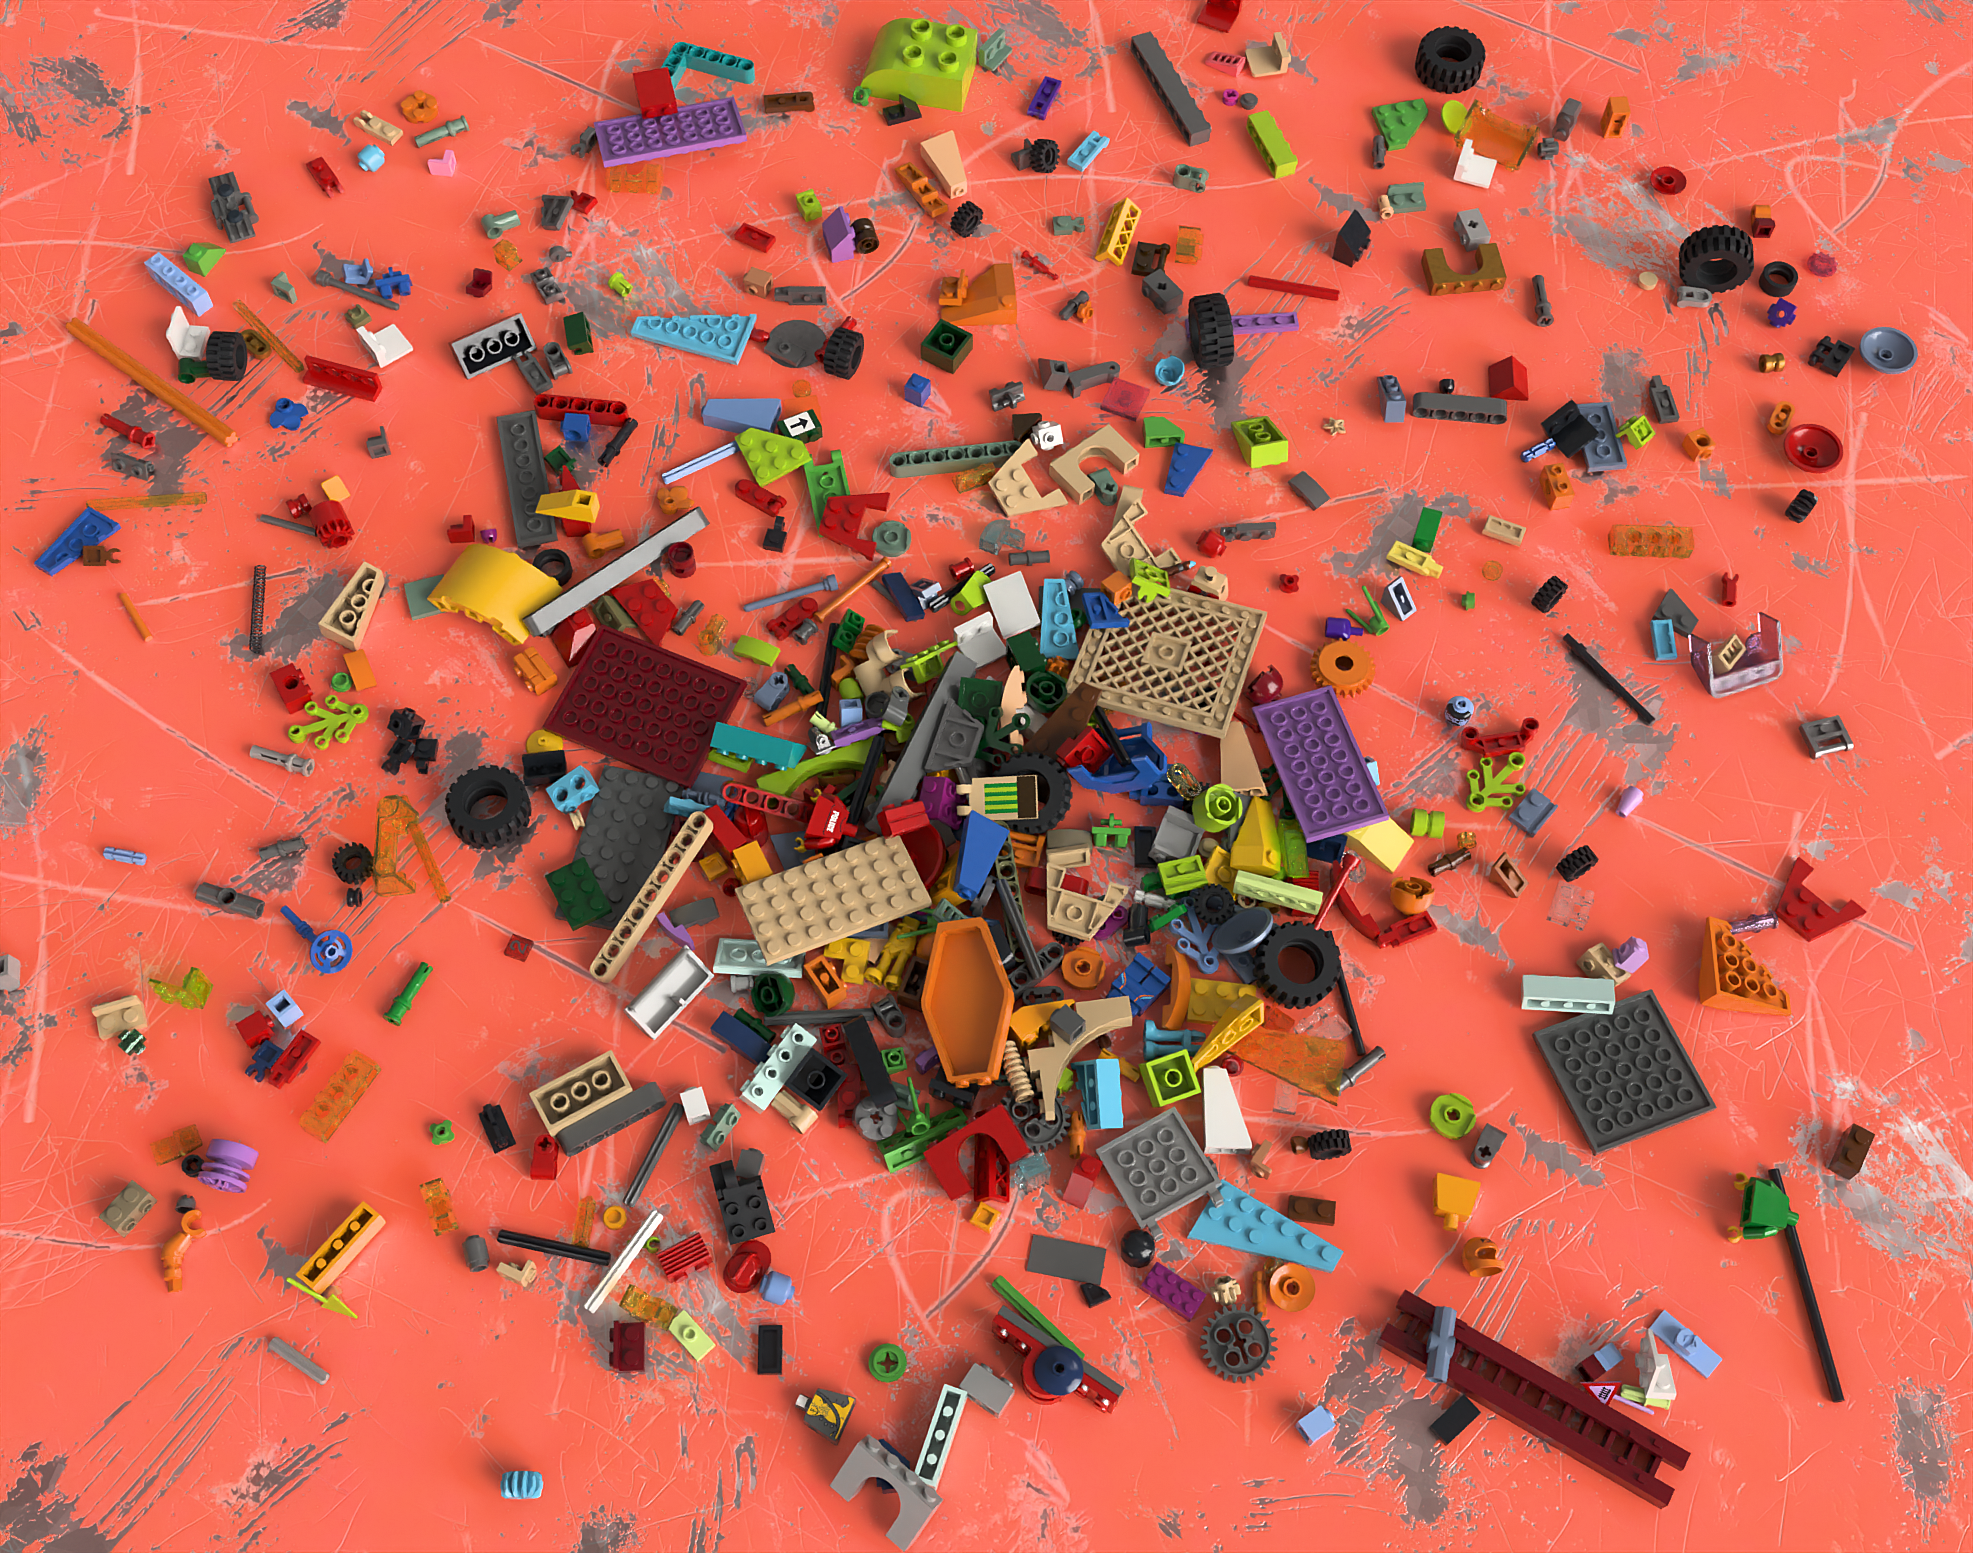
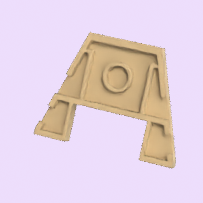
[988,439,1068,517]
[1099,498,1182,577]
[1046,863,1129,941]

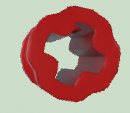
[949,557,975,581]

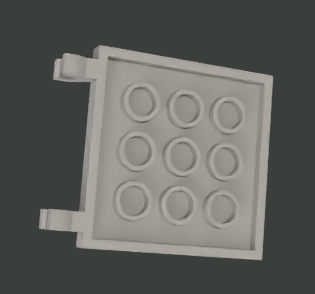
[1095,1106,1224,1242]

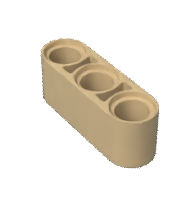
[1111,484,1144,531]

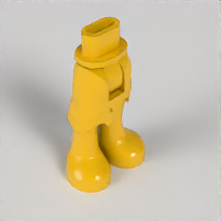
[863,916,920,992]

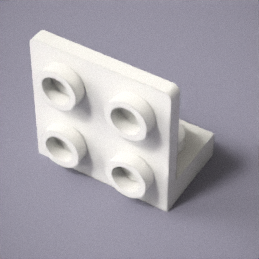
[1453,139,1497,188]
[166,306,210,361]
[356,324,413,368]
[953,611,1006,671]
[1635,1329,1677,1400]

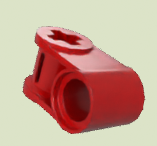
[530,1134,559,1181]

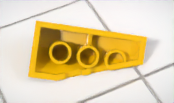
[1230,796,1281,878]
[1191,993,1264,1073]

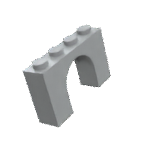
[830,1434,944,1552]

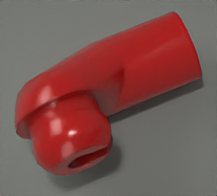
[749,324,770,342]

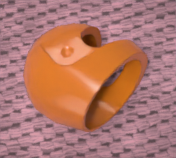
[1461,1236,1505,1277]

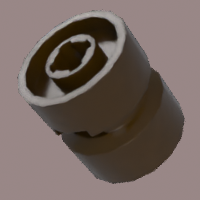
[850,218,879,254]

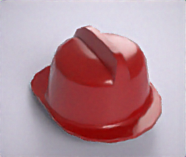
[732,805,769,848]
[723,1240,771,1293]

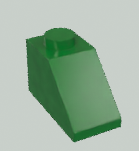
[1411,507,1443,553]

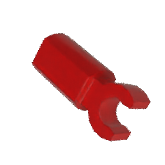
[1721,572,1739,607]

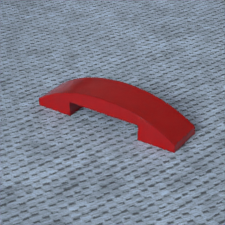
[1329,860,1381,941]

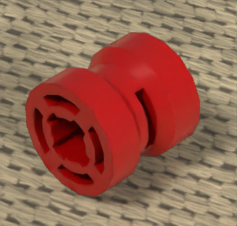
[285,493,312,519]

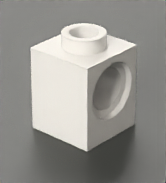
[680,1086,711,1125]

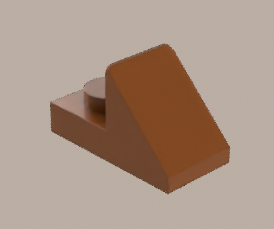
[1489,852,1529,898]

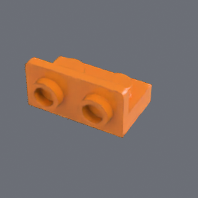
[939,269,969,306]

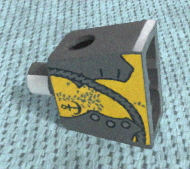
[795,1388,856,1446]

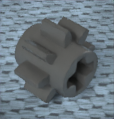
[1537,138,1559,160]

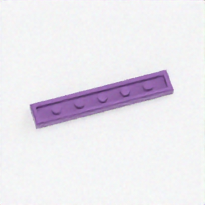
[1185,312,1299,338]

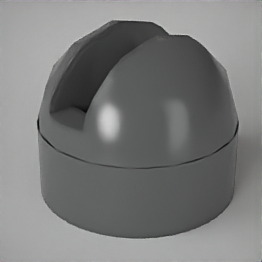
[175,1194,196,1214]

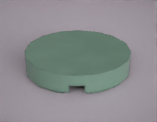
[872,520,912,557]

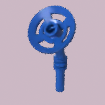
[280,905,353,974]

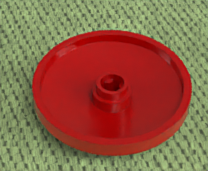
[876,823,946,891]

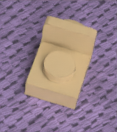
[496,1259,537,1288]

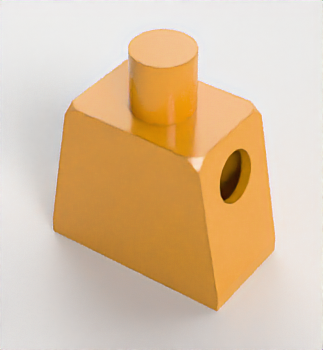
[1433,1172,1481,1232]

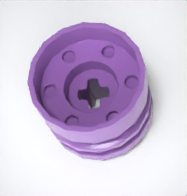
[197,1139,259,1193]

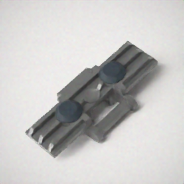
[208,171,259,244]

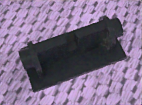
[478,1104,516,1154]

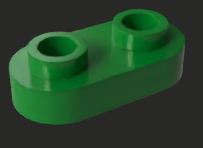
[1147,902,1188,933]

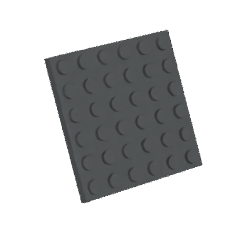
[1532,989,1717,1156]

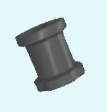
[792,618,819,645]

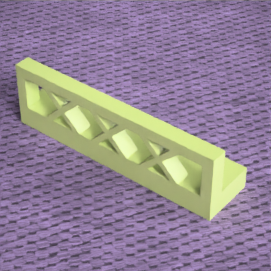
[1233,870,1323,915]

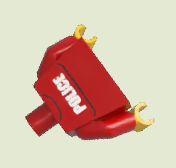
[794,789,858,853]

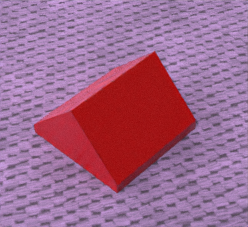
[1488,355,1529,401]

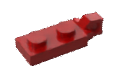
[1376,911,1437,949]

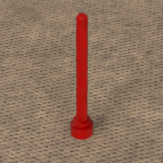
[1312,853,1361,930]

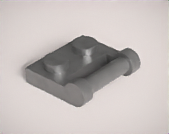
[1798,715,1854,760]

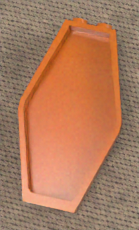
[921,917,1014,1088]

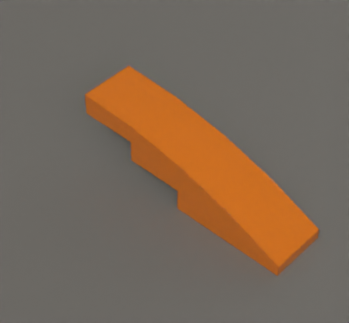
[895,162,948,218]

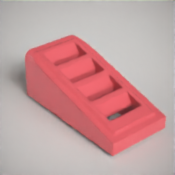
[1205,51,1245,77]

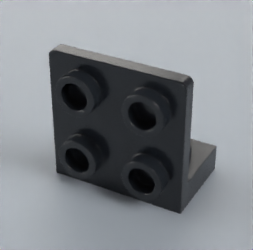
[1540,399,1599,458]

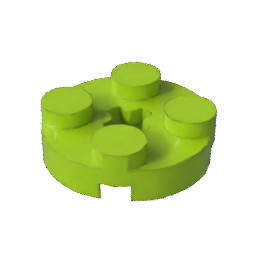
[1429,1093,1476,1140]

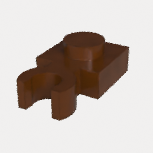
[83,546,121,566]

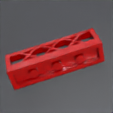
[302,355,383,402]
[974,1110,1010,1204]

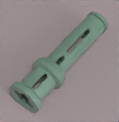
[414,115,470,148]

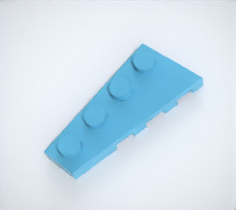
[1040,579,1079,661]

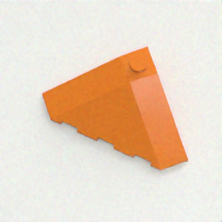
[941,263,1017,326]
[1699,916,1792,1016]

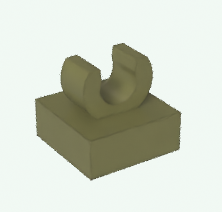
[344,304,372,329]

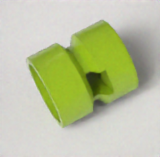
[1410,808,1445,839]

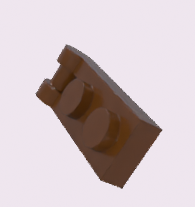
[763,92,815,114]

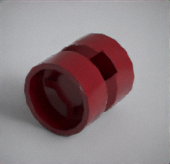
[667,542,696,578]

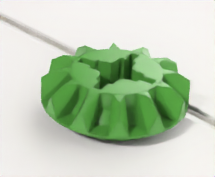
[868,1343,907,1383]

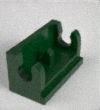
[563,312,594,355]

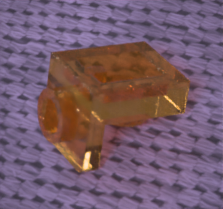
[1260,1002,1296,1040]

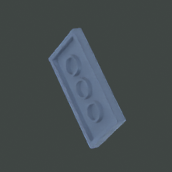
[1577,402,1628,472]

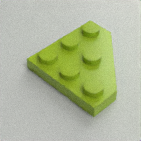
[734,428,812,488]

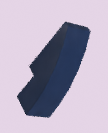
[710,1011,772,1066]

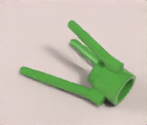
[1346,585,1390,636]
[897,908,945,939]
[896,1077,931,1135]

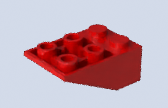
[559,465,592,537]

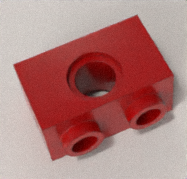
[269,663,314,715]

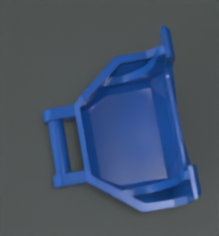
[1067,722,1167,794]

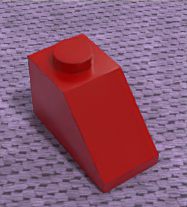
[1062,1152,1103,1210]

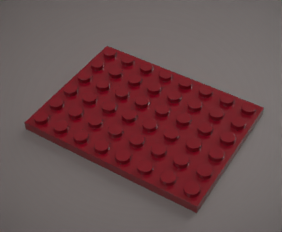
[542,624,748,789]

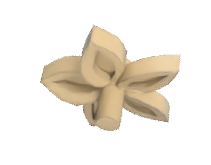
[1323,417,1346,436]

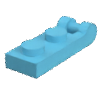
[1067,131,1110,172]

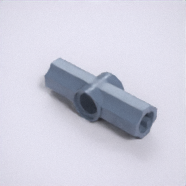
[1425,1306,1457,1384]

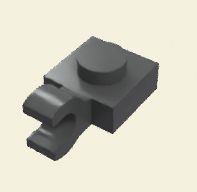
[571,126,598,159]

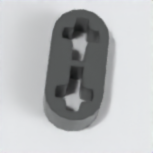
[1022,986,1064,1006]

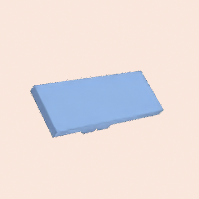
[1649,1310,1722,1379]

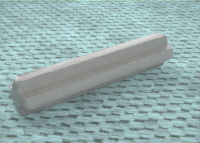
[268,1337,330,1385]

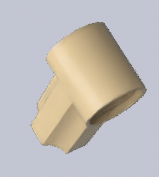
[771,1090,818,1135]

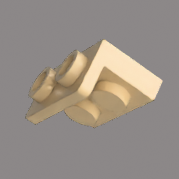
[1576,942,1631,988]
[91,995,148,1040]

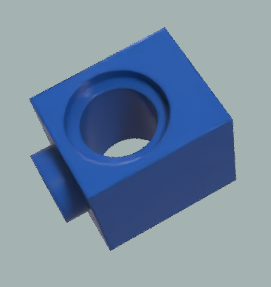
[560,413,591,442]

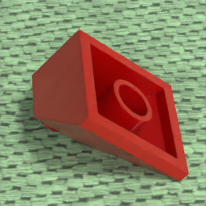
[551,608,597,668]

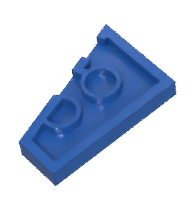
[1164,442,1213,497]

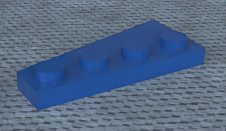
[34,506,121,576]

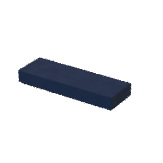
[881,572,925,622]

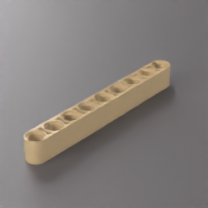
[590,811,713,983]

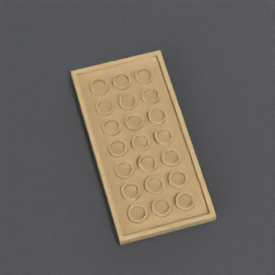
[735,836,932,966]

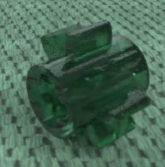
[117,1028,147,1056]

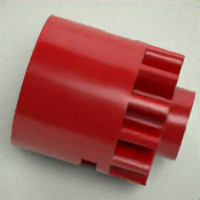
[309,500,355,549]

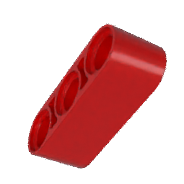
[1024,867,1089,898]

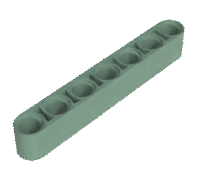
[889,440,1022,478]

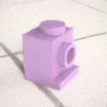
[1612,936,1649,974]

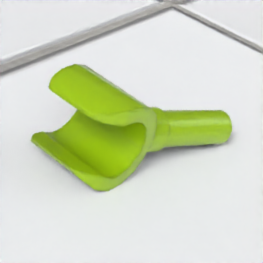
[627,1237,660,1254]

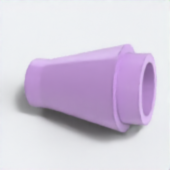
[1615,786,1644,818]

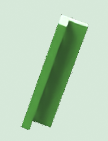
[876,1107,973,1174]

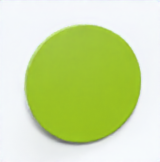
[1441,100,1470,135]

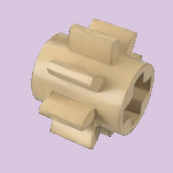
[1210,1276,1241,1306]

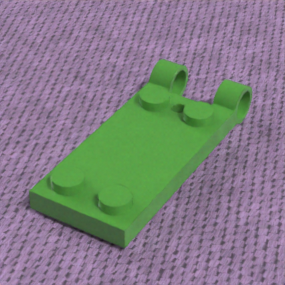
[803,449,850,538]

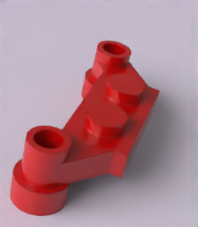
[1461,718,1539,758]

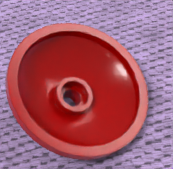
[1783,424,1844,474]

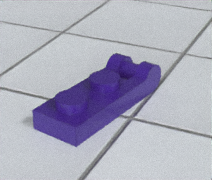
[1027,76,1062,120]

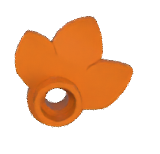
[657,486,695,515]

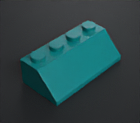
[710,722,807,771]

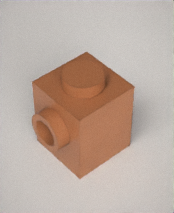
[743,267,774,299]

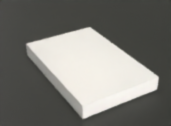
[983,571,1041,639]

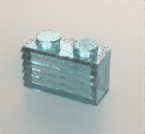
[1014,1151,1051,1195]

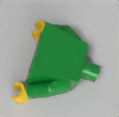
[1727,1172,1799,1243]

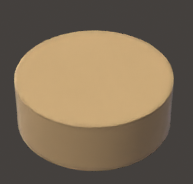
[1637,271,1658,290]

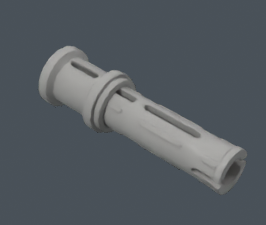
[250,745,315,777]

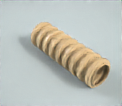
[1002,1040,1035,1103]

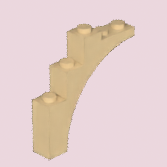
[1024,996,1132,1121]

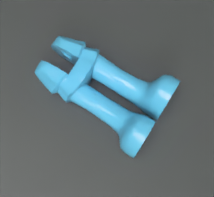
[1143,1019,1206,1061]

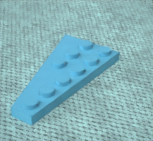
[1187,1179,1344,1274]

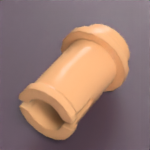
[1377,195,1394,219]

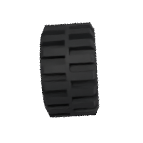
[823,327,864,380]
[206,331,247,381]

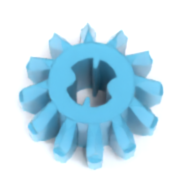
[500,1471,543,1499]

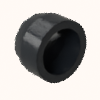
[1439,379,1455,394]

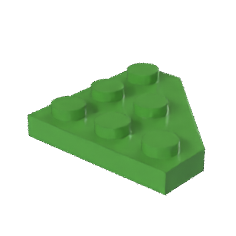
[1371,98,1428,151]

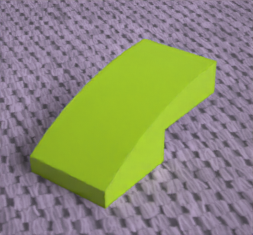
[732,635,781,667]

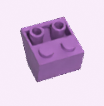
[822,206,856,263]

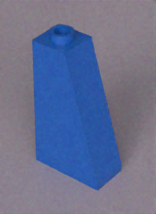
[953,810,1010,901]

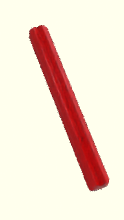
[1248,275,1340,301]

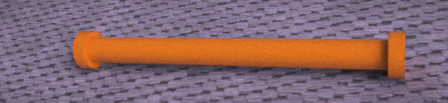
[813,557,892,624]

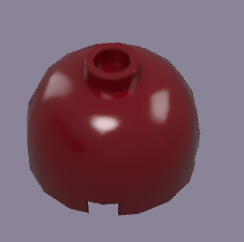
[1243,664,1283,705]

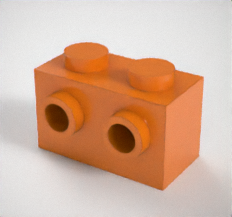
[803,954,848,1010]

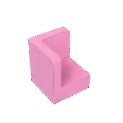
[428,150,457,177]

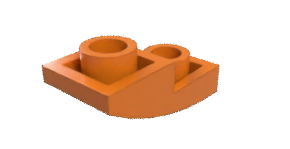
[343,649,377,692]

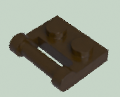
[1131,241,1171,277]

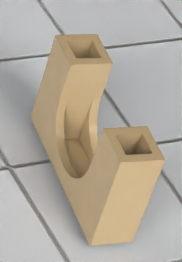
[1049,424,1139,506]

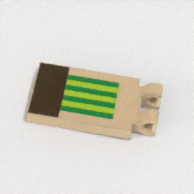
[956,775,1038,821]

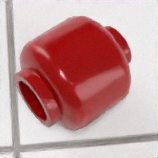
[1196,529,1227,559]

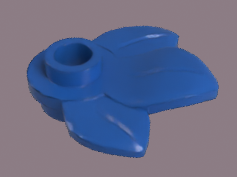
[270,398,308,431]

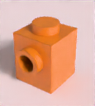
[1100,570,1132,606]

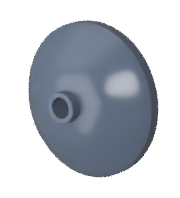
[1859,327,1918,374]
[1212,907,1273,954]

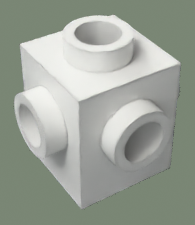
[1031,421,1063,451]

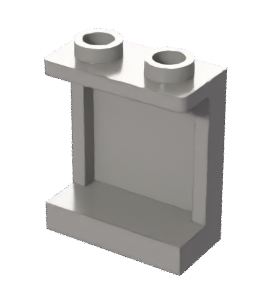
[1148,806,1205,863]

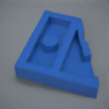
[1081,592,1130,629]

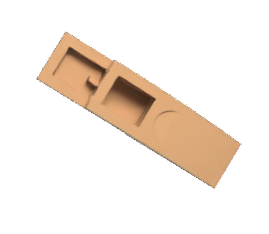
[999,665,1027,752]

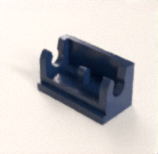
[1298,834,1348,864]

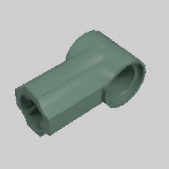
[481,210,521,239]

